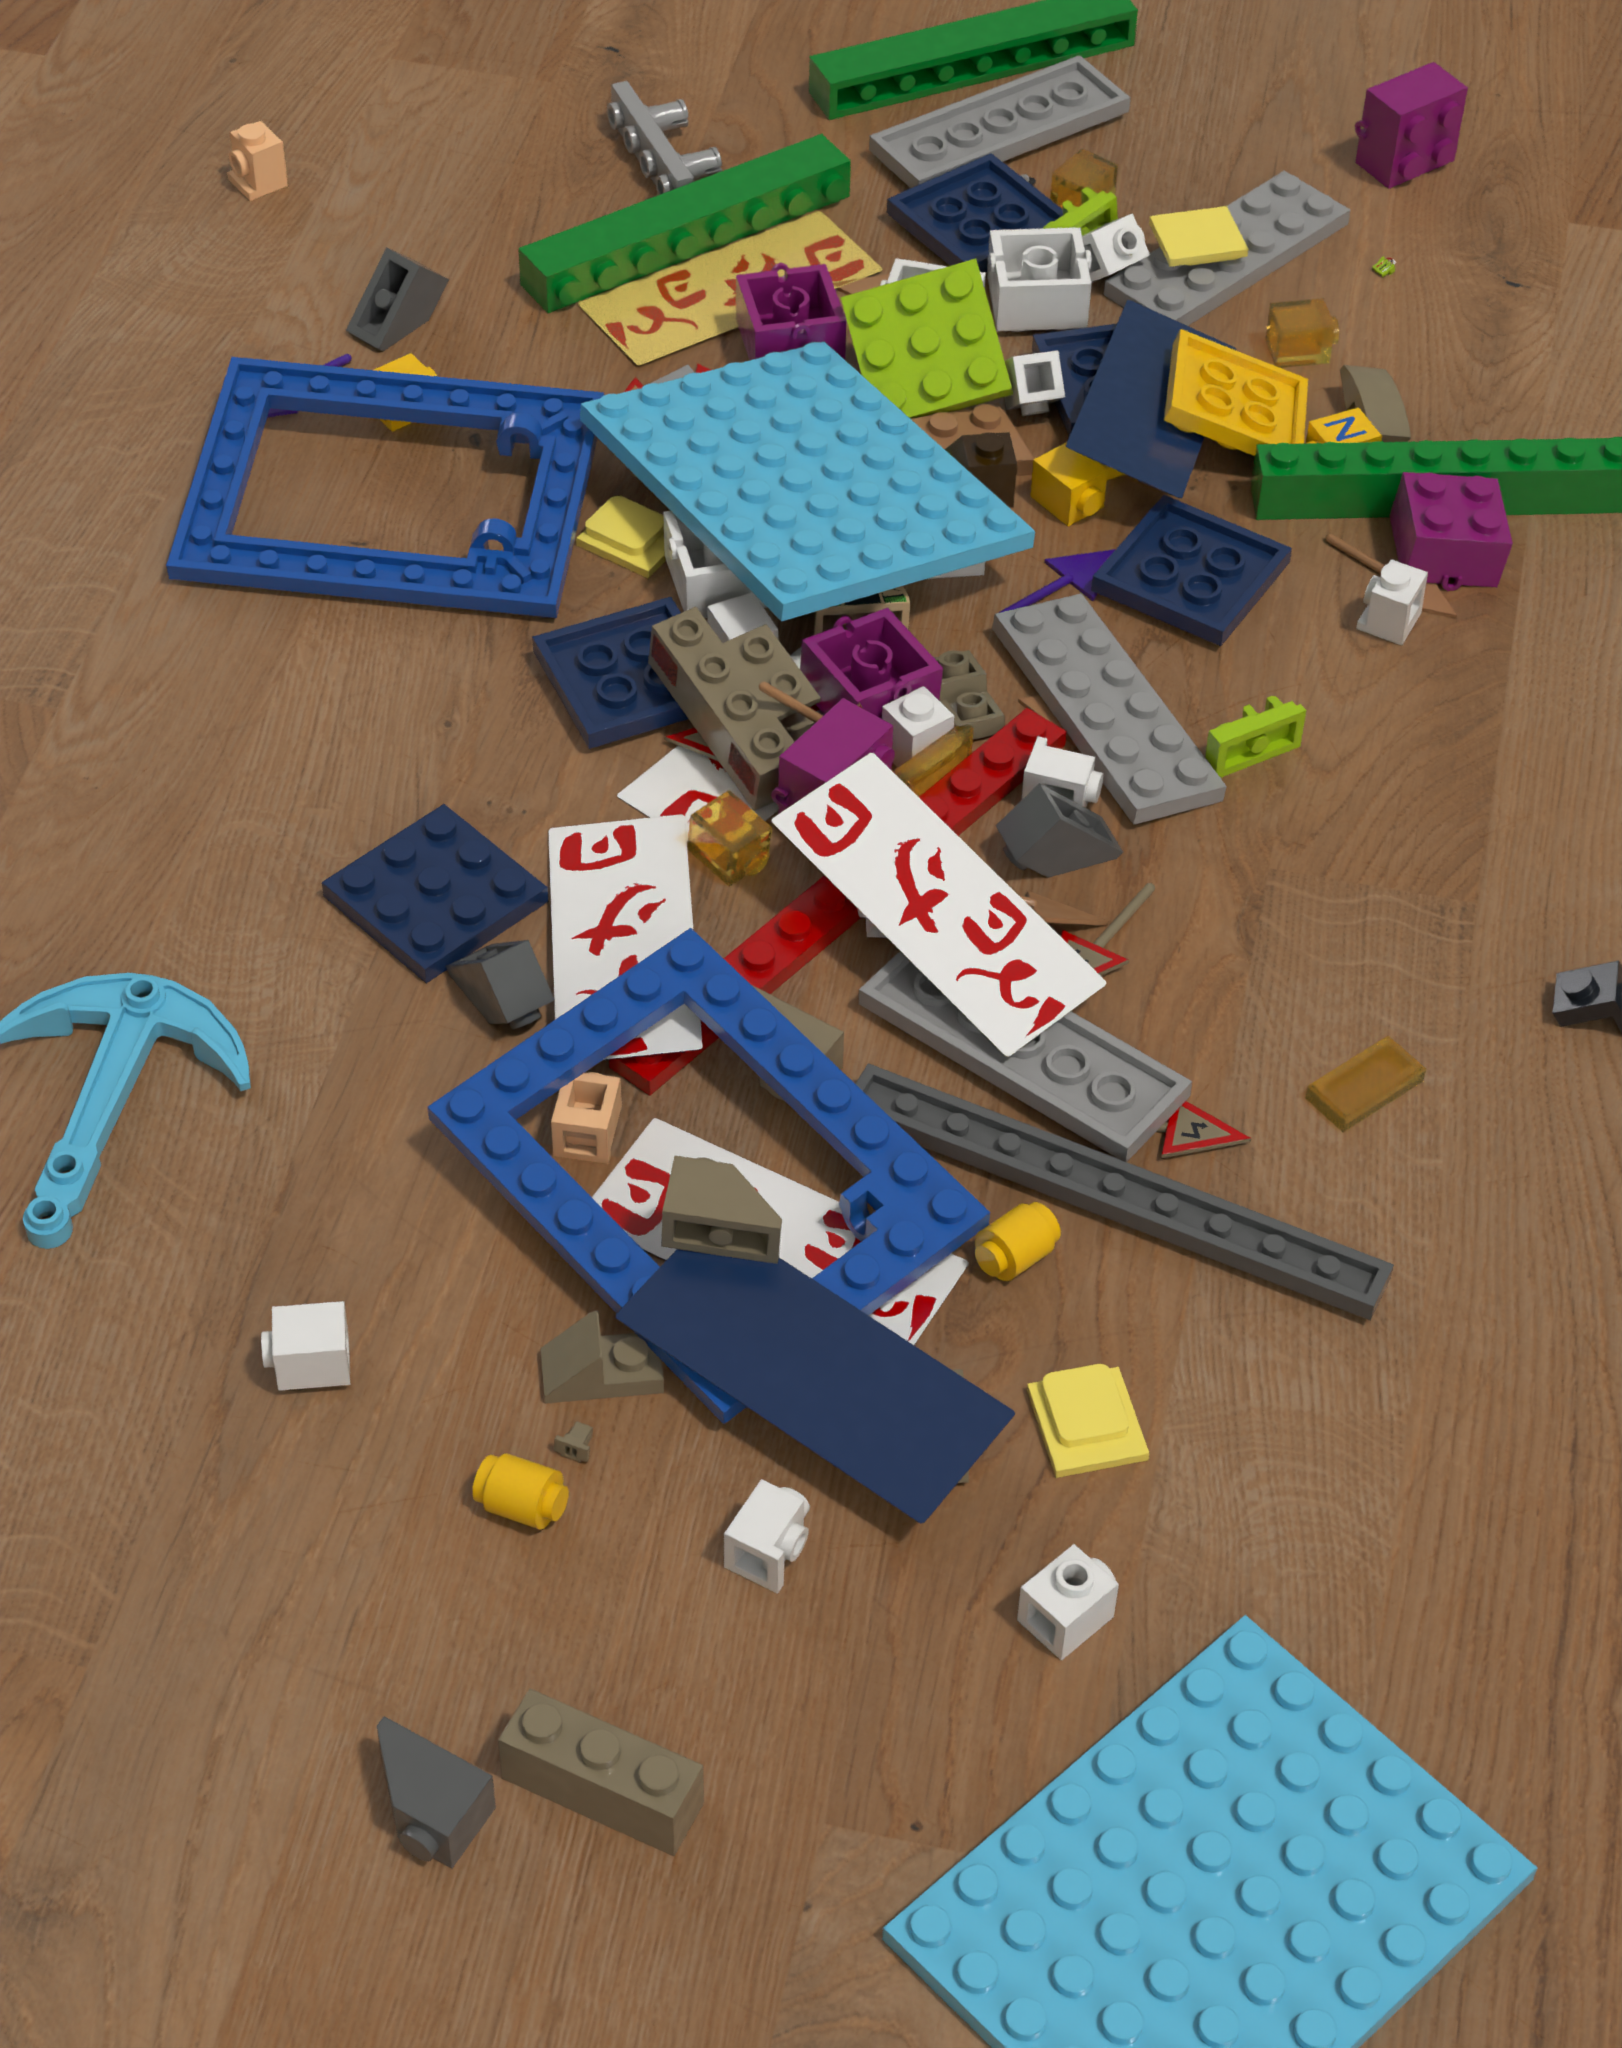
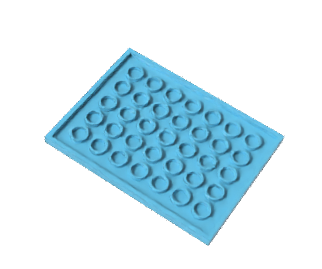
[580,342,1035,621]
[882,1615,1538,2048]

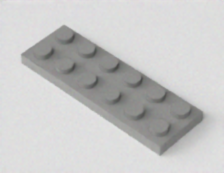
[869,55,1131,188]
[1104,171,1350,326]
[992,593,1227,825]
[859,951,1192,1162]

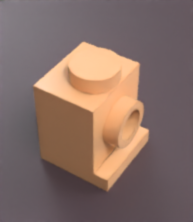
[227,120,288,201]
[551,1072,622,1164]

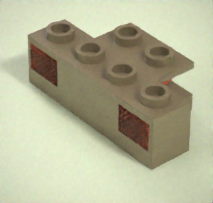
[648,607,821,811]

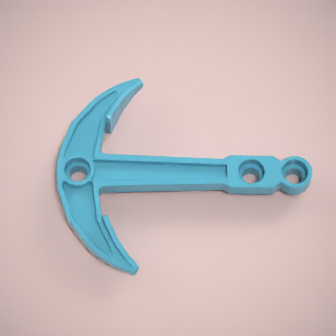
[0,973,251,1249]

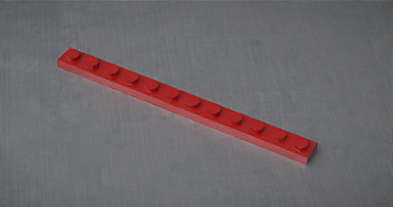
[609,708,1067,1096]

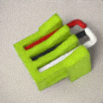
[1372,256,1396,278]

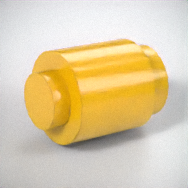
[975,1202,1061,1281]
[472,1453,569,1530]

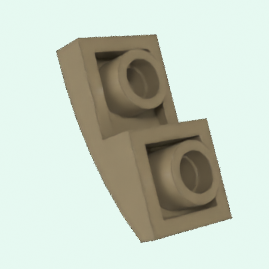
[1340,365,1411,442]
[934,650,1005,743]

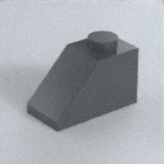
[346,247,449,351]
[996,783,1123,878]
[446,940,555,1029]
[377,1716,496,1868]

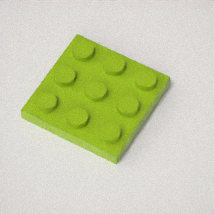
[841,259,1013,419]

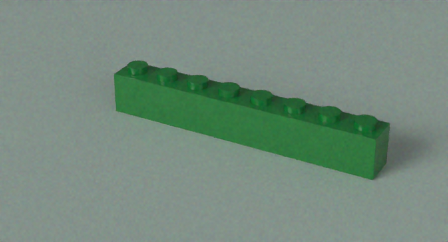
[809,0,1138,120]
[518,134,851,313]
[1250,437,1622,520]

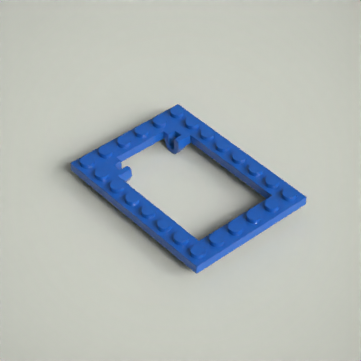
[166,357,604,618]
[427,928,990,1425]

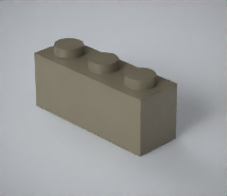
[498,1688,704,1856]

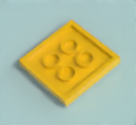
[1164,329,1308,456]

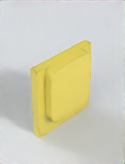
[1149,206,1248,267]
[576,496,666,578]
[1027,1364,1150,1478]

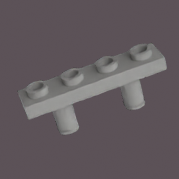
[607,81,722,195]

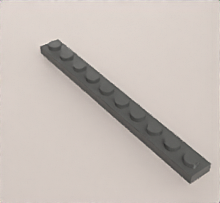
[855,1063,1394,1320]

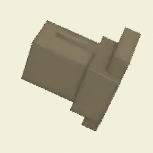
[554,1421,593,1462]

